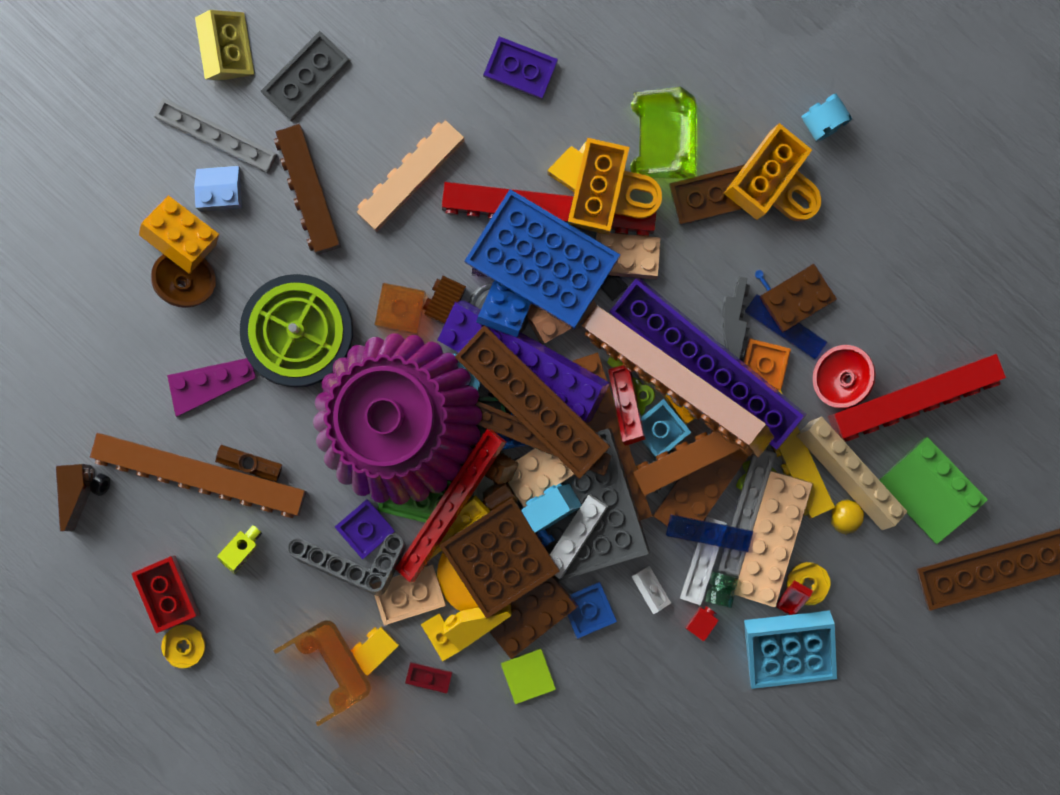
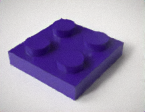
[335,499,395,560]

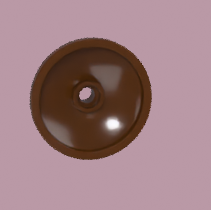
[151,254,216,308]

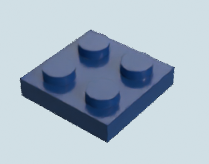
[567,582,617,639]

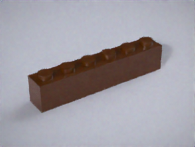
[274,123,341,255]

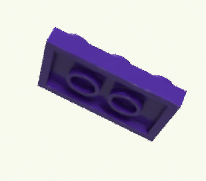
[483,36,558,100]

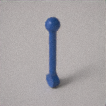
[755,270,771,291]

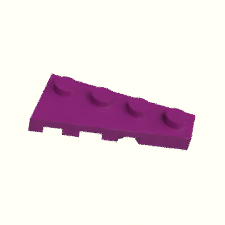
[167,358,256,417]

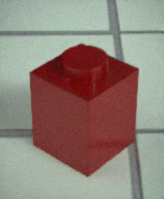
[685,606,719,641]

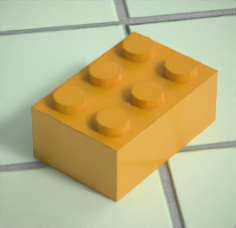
[139,195,219,274]

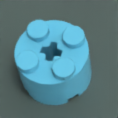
[801,93,853,142]

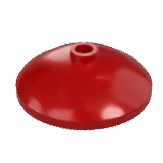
[813,345,876,409]

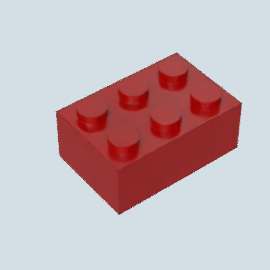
[131,556,200,633]

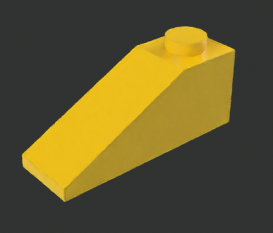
[444,604,511,651]

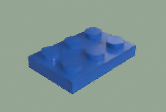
[476,281,531,337]

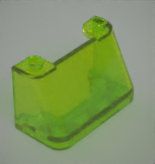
[630,86,697,179]

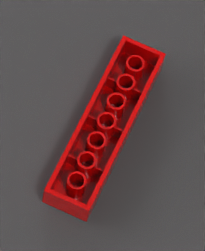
[828,354,1006,442]

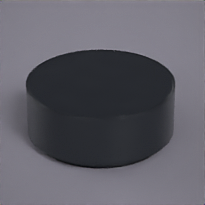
[90,473,110,496]

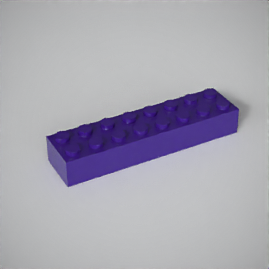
[437,300,610,423]

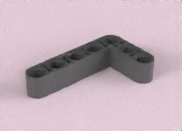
[288,534,406,596]

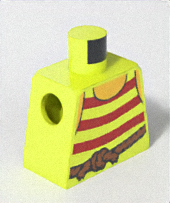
[217,526,262,574]

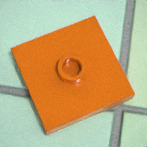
[743,338,791,390]

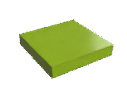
[501,648,556,704]

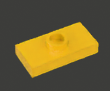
[421,613,459,661]

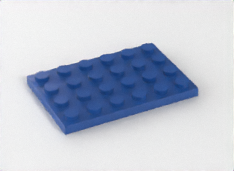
[464,189,620,329]

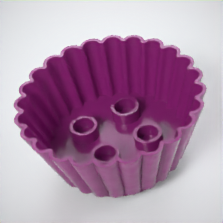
[313,333,482,505]

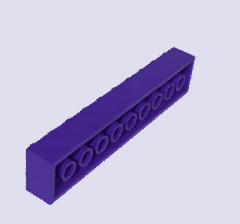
[610,278,807,450]

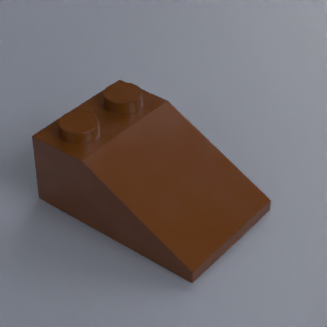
[56,464,95,531]

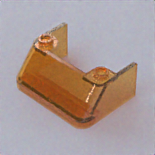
[273,620,371,726]

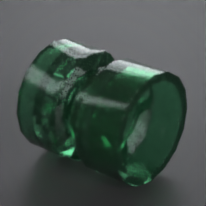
[705,572,739,608]

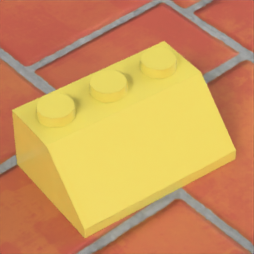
[195,10,254,80]

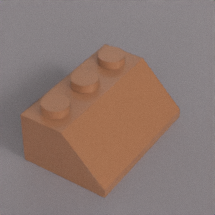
[526,300,597,344]

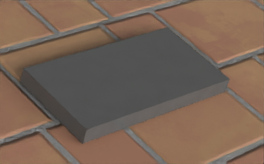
[261,31,350,121]

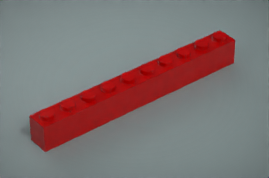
[442,182,657,237]

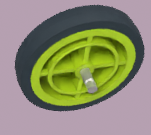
[240,274,353,387]

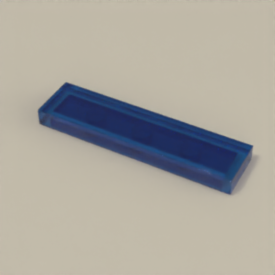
[744,294,827,360]
[666,514,753,552]

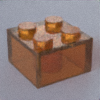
[374,283,426,335]

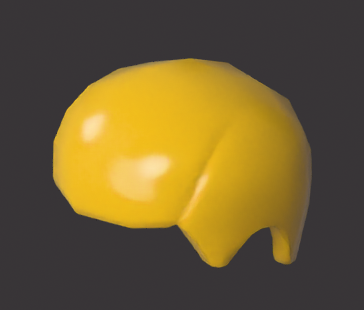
[831,499,864,535]

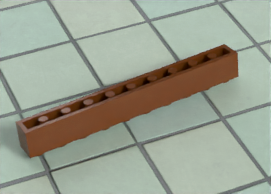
[89,433,307,518]

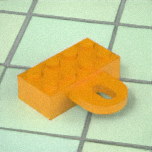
[724,123,821,221]
[568,138,662,235]

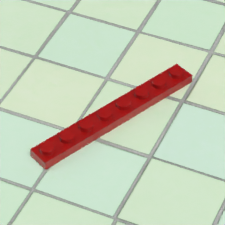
[395,429,506,582]

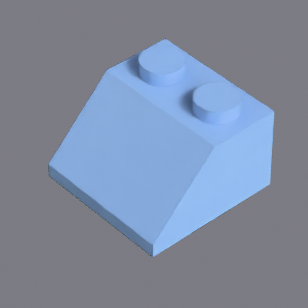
[194,166,242,212]

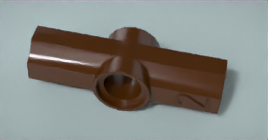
[215,444,283,482]

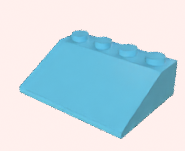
[744,610,837,689]

